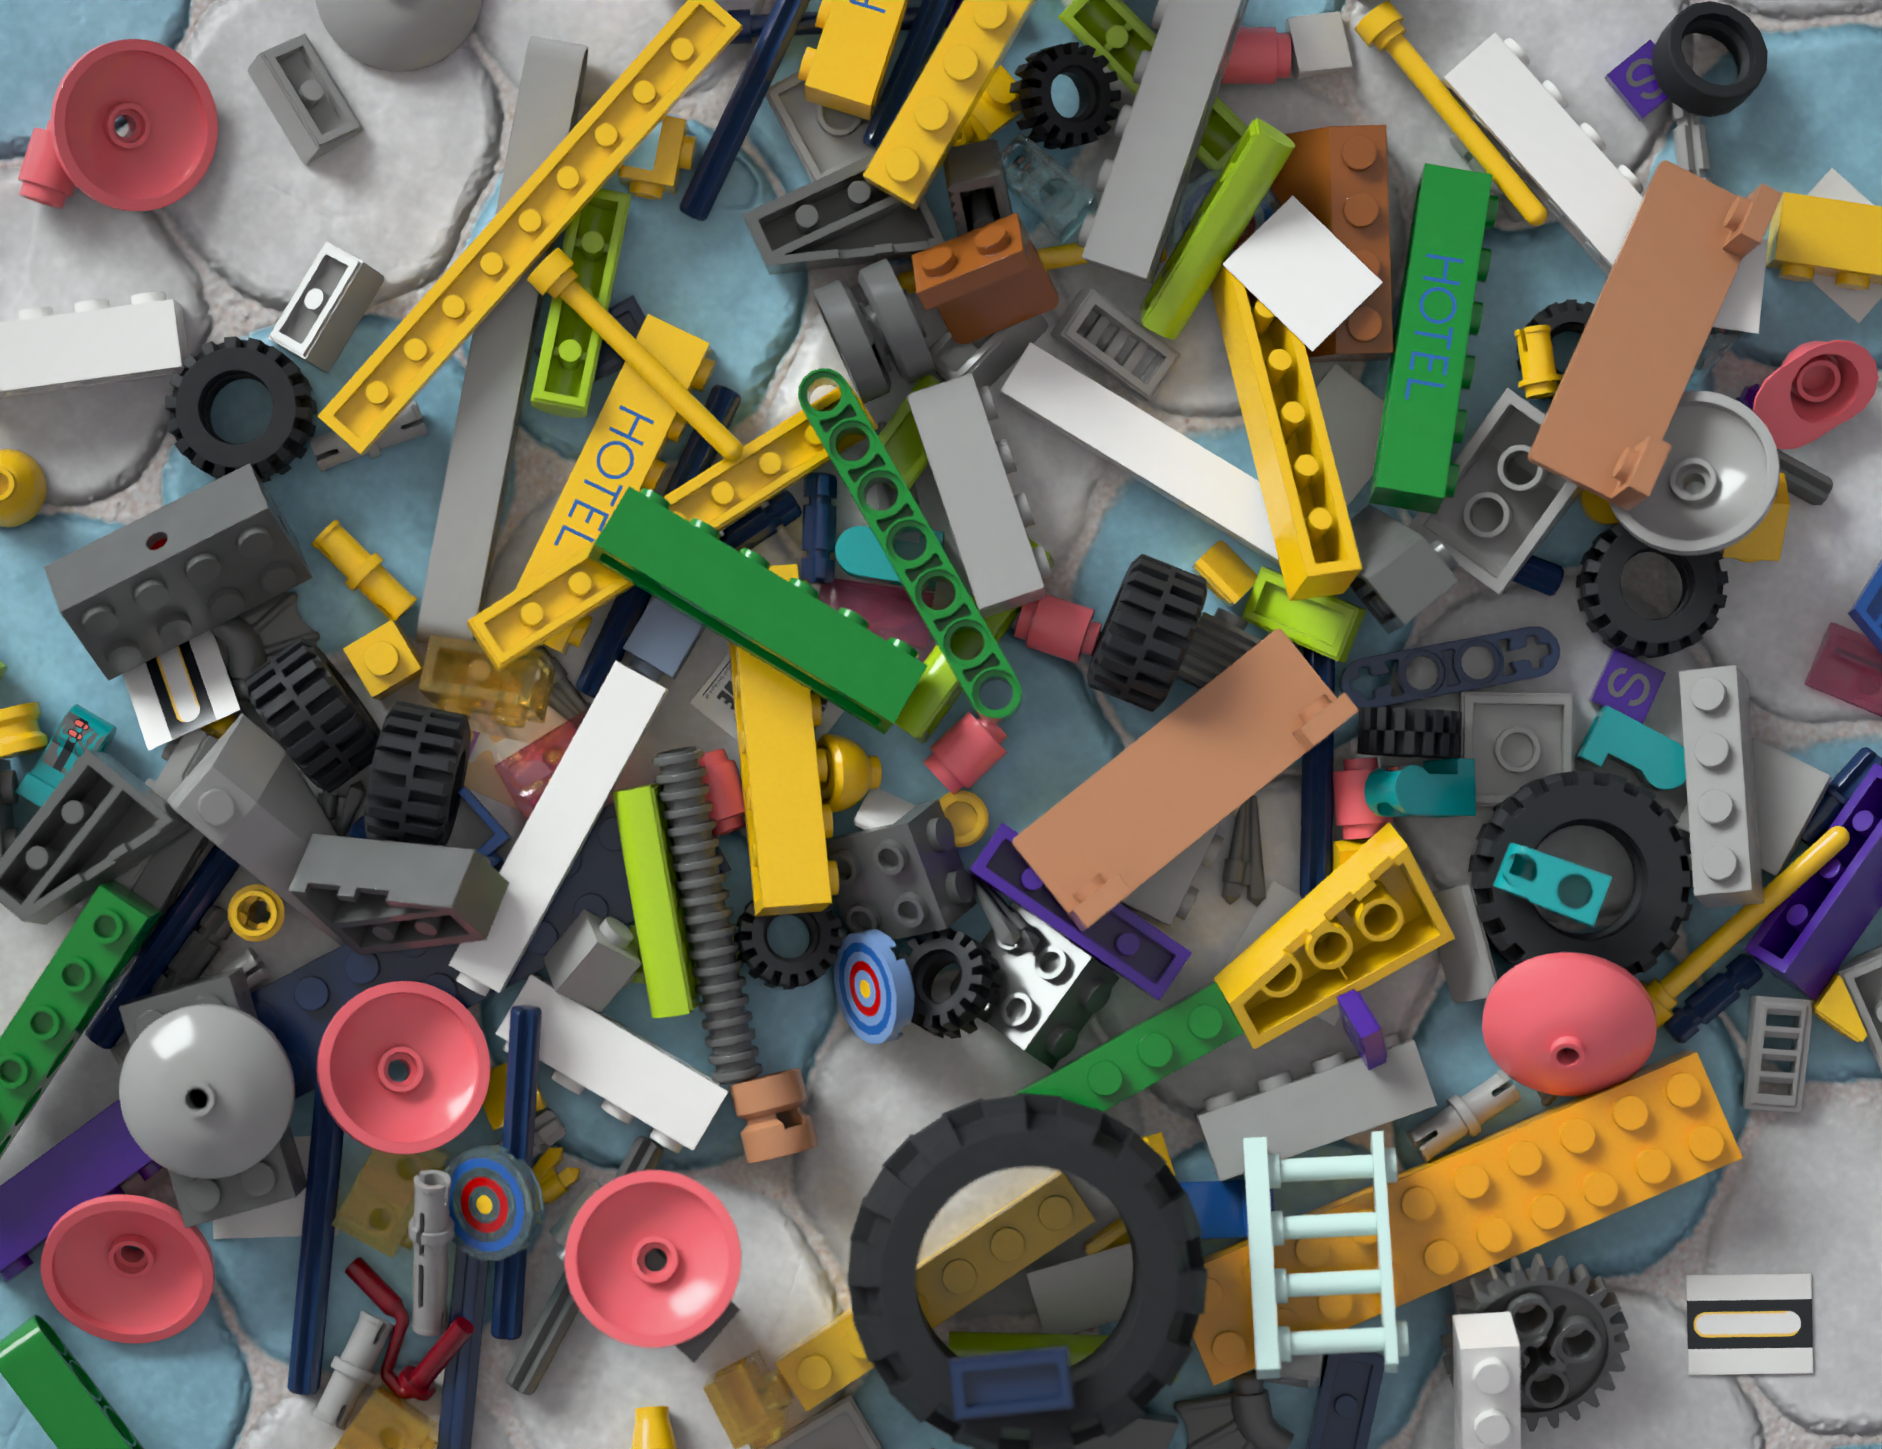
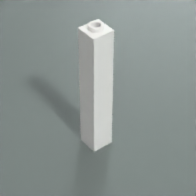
[1000,342,1281,568]
[449,661,669,996]

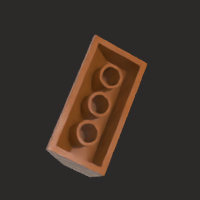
[1269,125,1393,362]

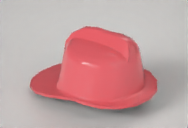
[1753,340,1878,449]

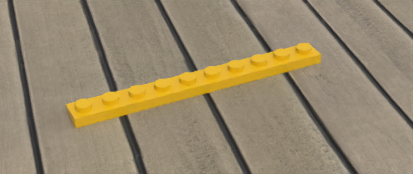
[318,0,743,456]

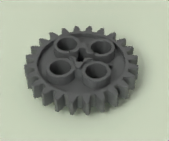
[1440,1254,1630,1432]

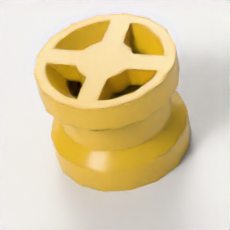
[0,702,49,759]

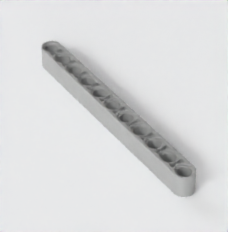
[416,36,588,652]

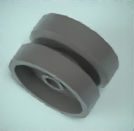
[813,258,937,404]

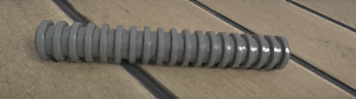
[652,746,763,1084]

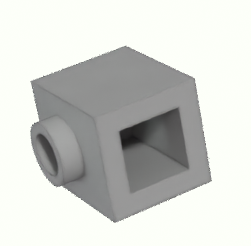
[543,909,641,1014]

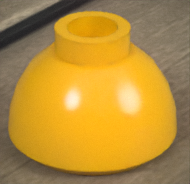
[0,449,47,528]
[816,734,882,813]

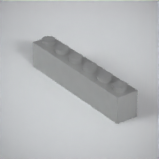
[1078,0,1249,284]

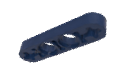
[1339,627,1560,709]

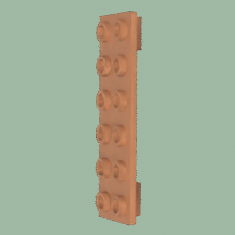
[1527,160,1783,511]
[1012,629,1359,932]

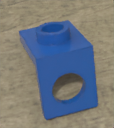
[457,786,512,867]
[1180,1179,1275,1240]

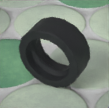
[1652,1,1768,117]

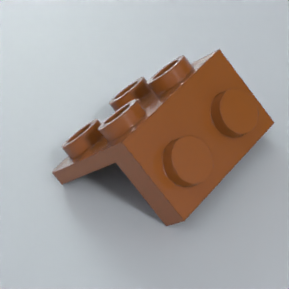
[912,213,1059,344]

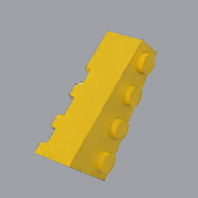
[1213,822,1455,1049]

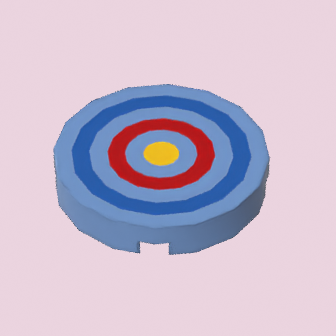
[834,929,914,1044]

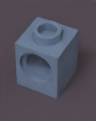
[623,596,706,682]

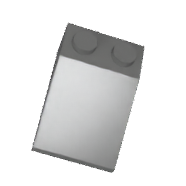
[1408,388,1584,595]

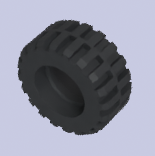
[1468,770,1693,975]

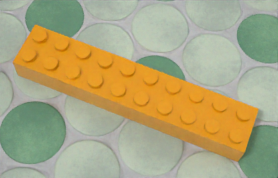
[1192,1050,1743,1386]

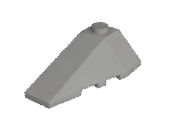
[167,713,344,946]

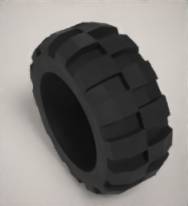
[847,1093,1208,1449]

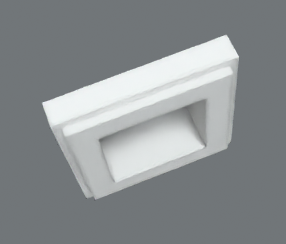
[1285,12,1352,79]
[854,788,916,830]

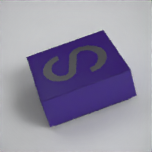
[1604,39,1668,121]
[1589,649,1666,724]
[1336,989,1388,1070]

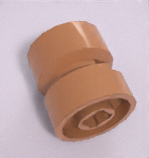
[729,1068,819,1164]

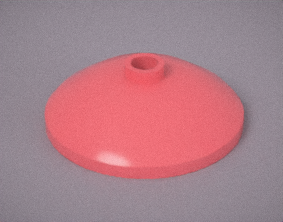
[50,39,218,211]
[1482,952,1657,1097]
[317,981,490,1155]
[565,1170,742,1348]
[41,1194,215,1344]

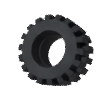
[165,336,317,483]
[1576,522,1729,658]
[1087,554,1207,712]
[244,637,381,793]
[364,701,471,847]

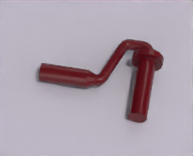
[345,1257,475,1401]

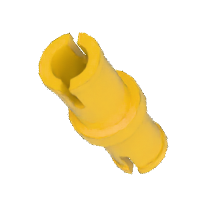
[311,519,418,621]

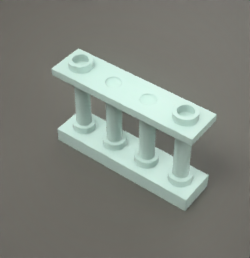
[1243,1131,1409,1379]

